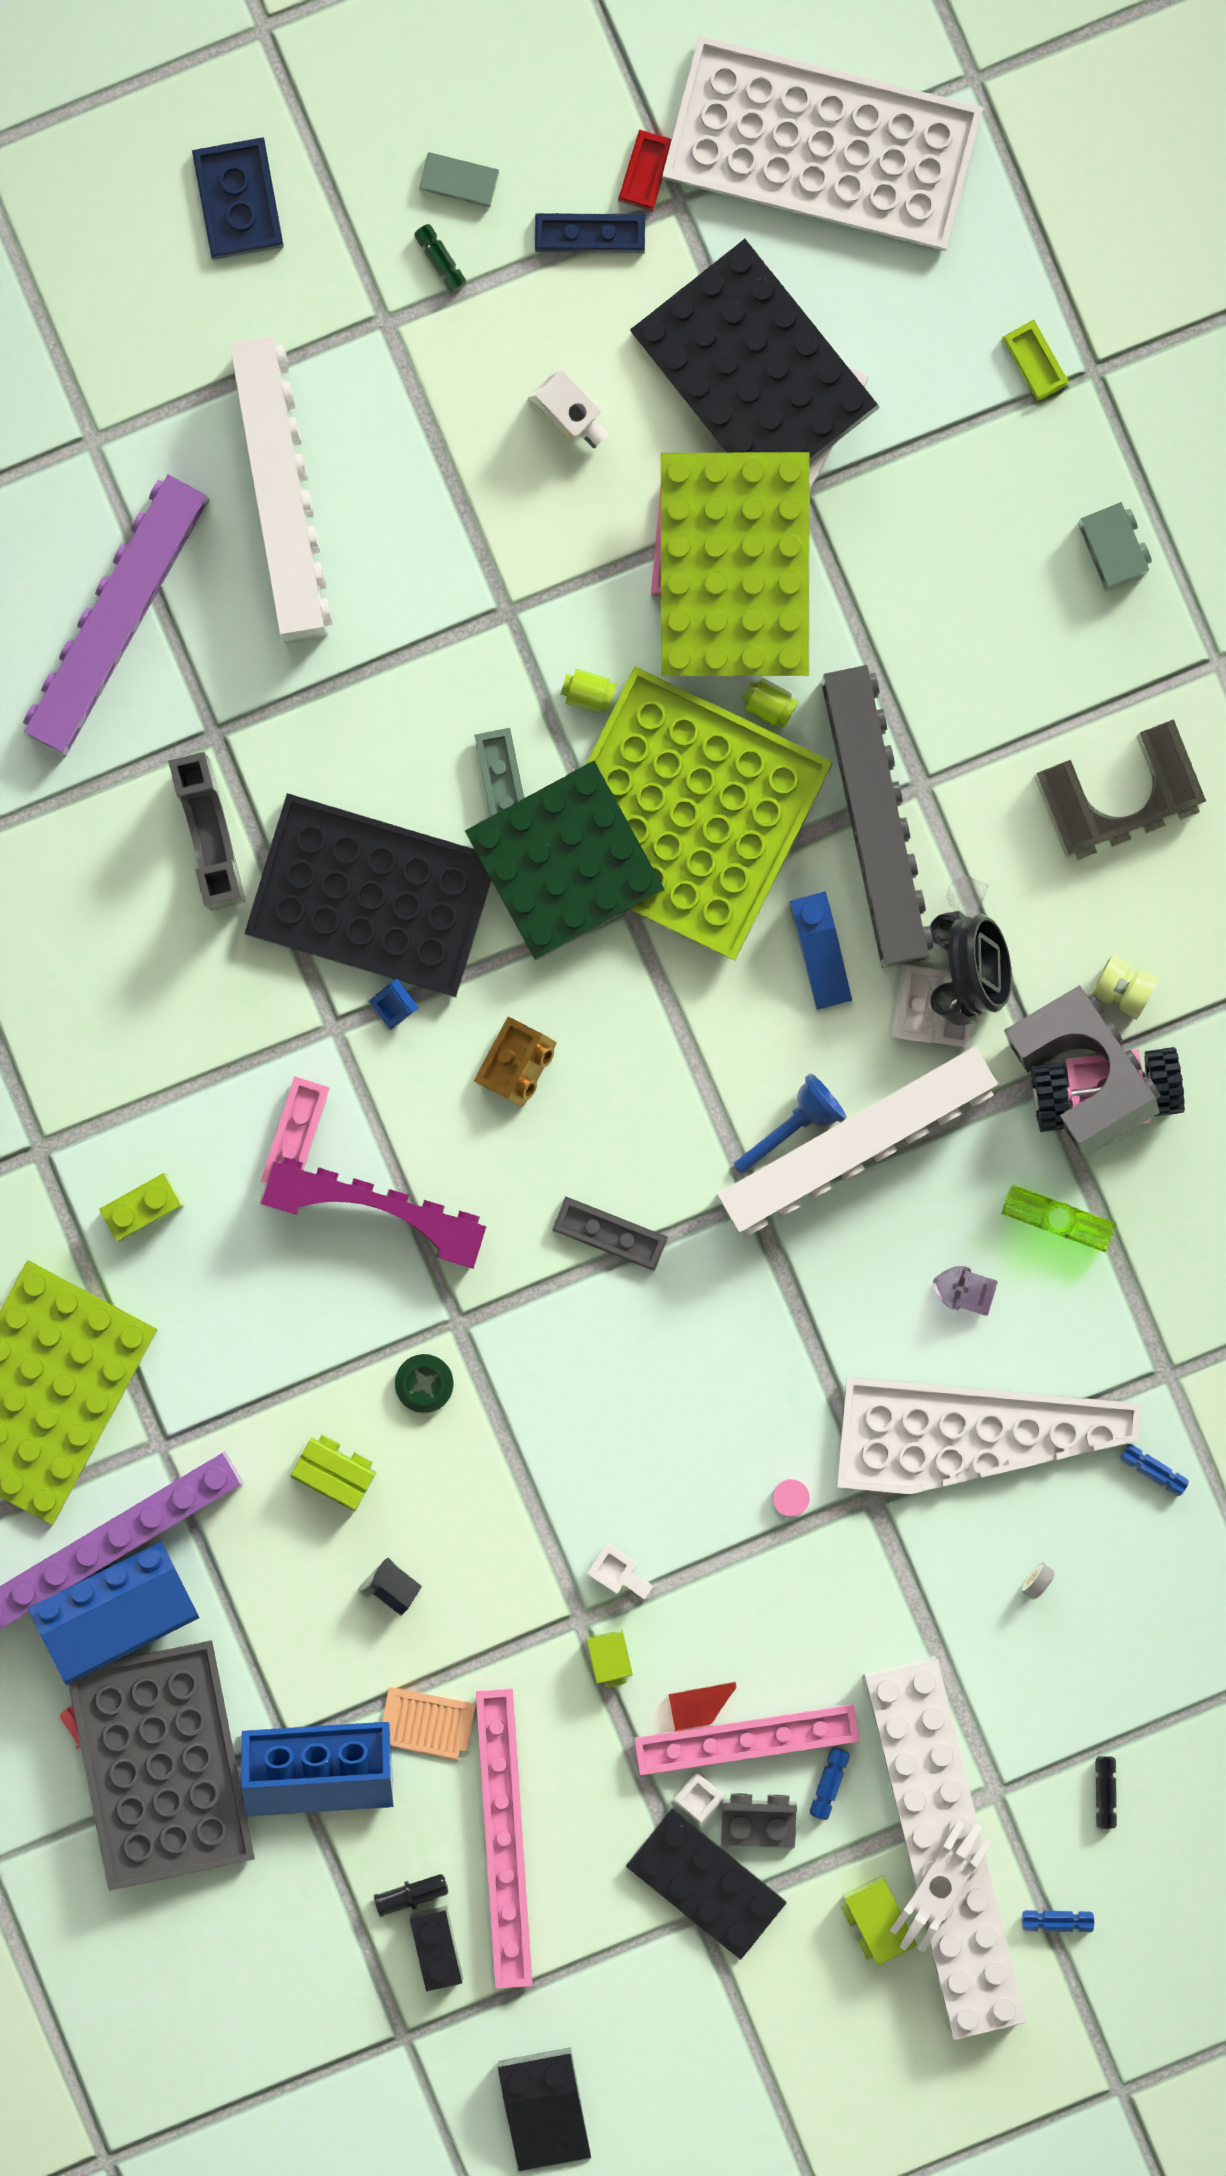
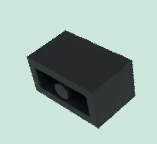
[410,1905,464,1992]

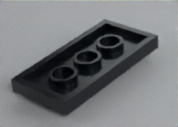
[626,1808,787,1960]

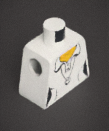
[528,369,609,449]

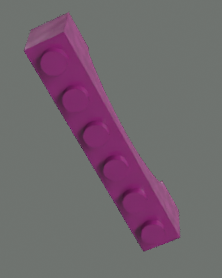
[260,1156,487,1269]

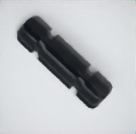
[1095,1756,1117,1829]

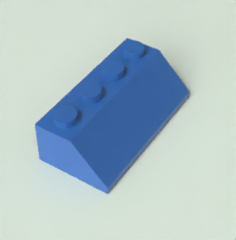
[28,1541,200,1685]
[241,1722,394,1817]

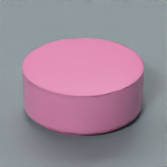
[773,1479,810,1516]

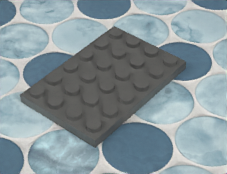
[68,1640,255,1891]

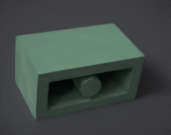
[1078,502,1152,591]

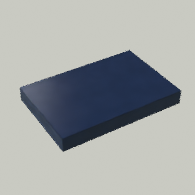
[192,137,284,260]

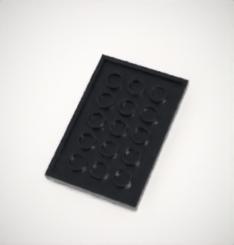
[630,238,880,463]
[244,793,492,998]

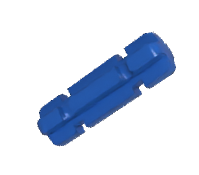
[1120,1444,1189,1496]
[810,1747,850,1820]
[1021,1910,1095,1933]

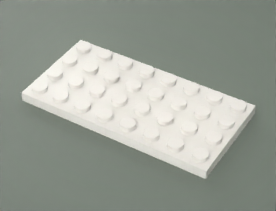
[662,35,983,251]

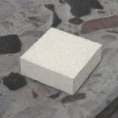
[673,1771,725,1824]

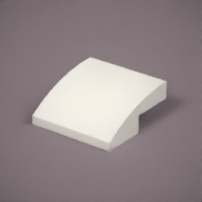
[891,965,973,1048]

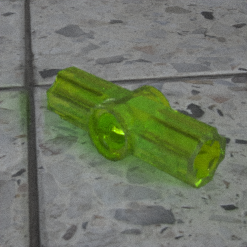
[1001,1184,1116,1253]

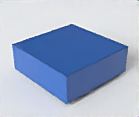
[369,979,419,1030]

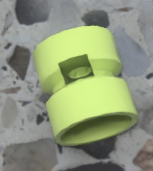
[1091,954,1158,1020]

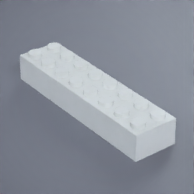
[230,335,333,643]
[716,1046,998,1236]

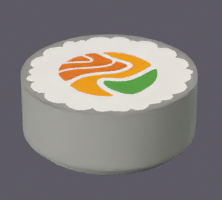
[1021,1562,1054,1600]

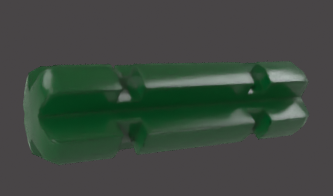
[414,224,466,292]

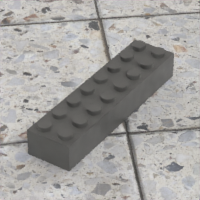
[821,665,934,968]

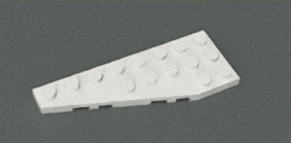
[837,1377,1142,1494]

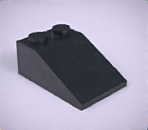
[497,2047,592,2171]

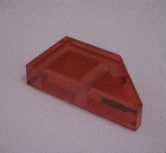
[668,1681,737,1731]

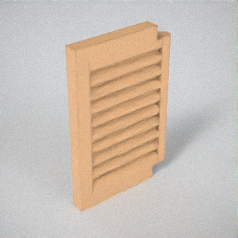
[380,1687,476,1761]

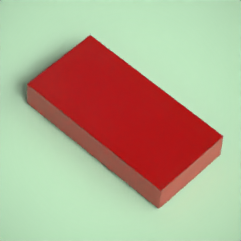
[618,129,672,212]

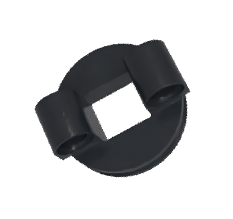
[930,911,1012,1026]

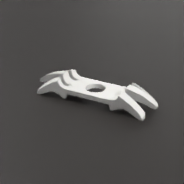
[890,1820,993,1952]

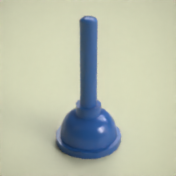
[734,1073,847,1174]

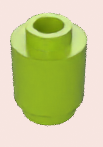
[560,669,617,713]
[742,677,799,727]

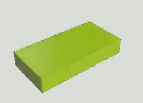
[1001,319,1069,402]

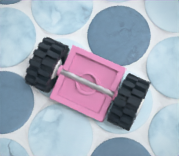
[1031,1047,1185,1132]

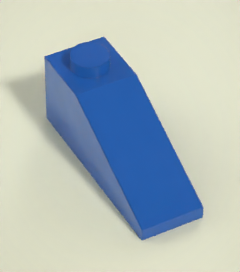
[789,891,852,1010]

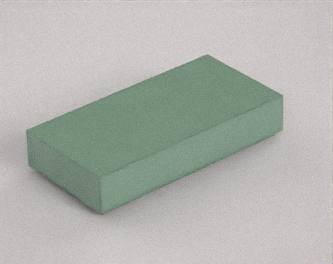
[419,152,499,207]

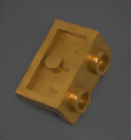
[474,1016,557,1107]

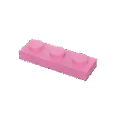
[260,1076,330,1183]

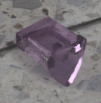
[933,1266,998,1316]

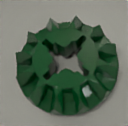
[395,1354,454,1413]

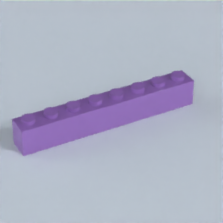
[23,474,209,756]
[0,1451,244,1629]

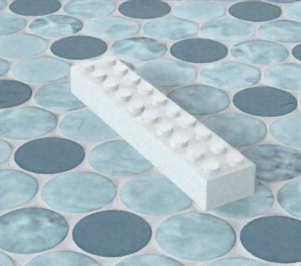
[864,1656,1027,2040]

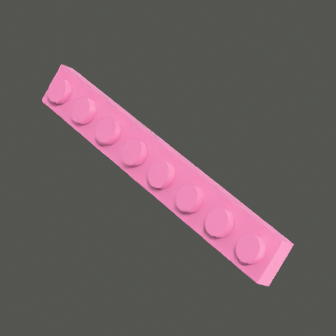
[476,1688,533,1989]

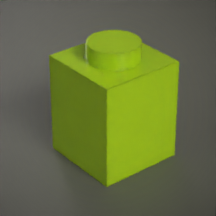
[587,1629,633,1688]

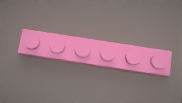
[634,1704,860,1775]

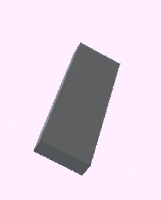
[552,1196,668,1271]

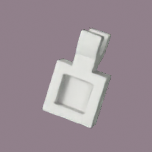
[587,1542,654,1599]

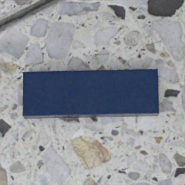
[535,213,645,253]

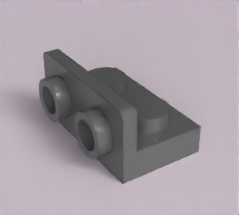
[721,1793,797,1848]

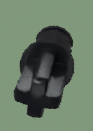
[373,1874,449,1917]

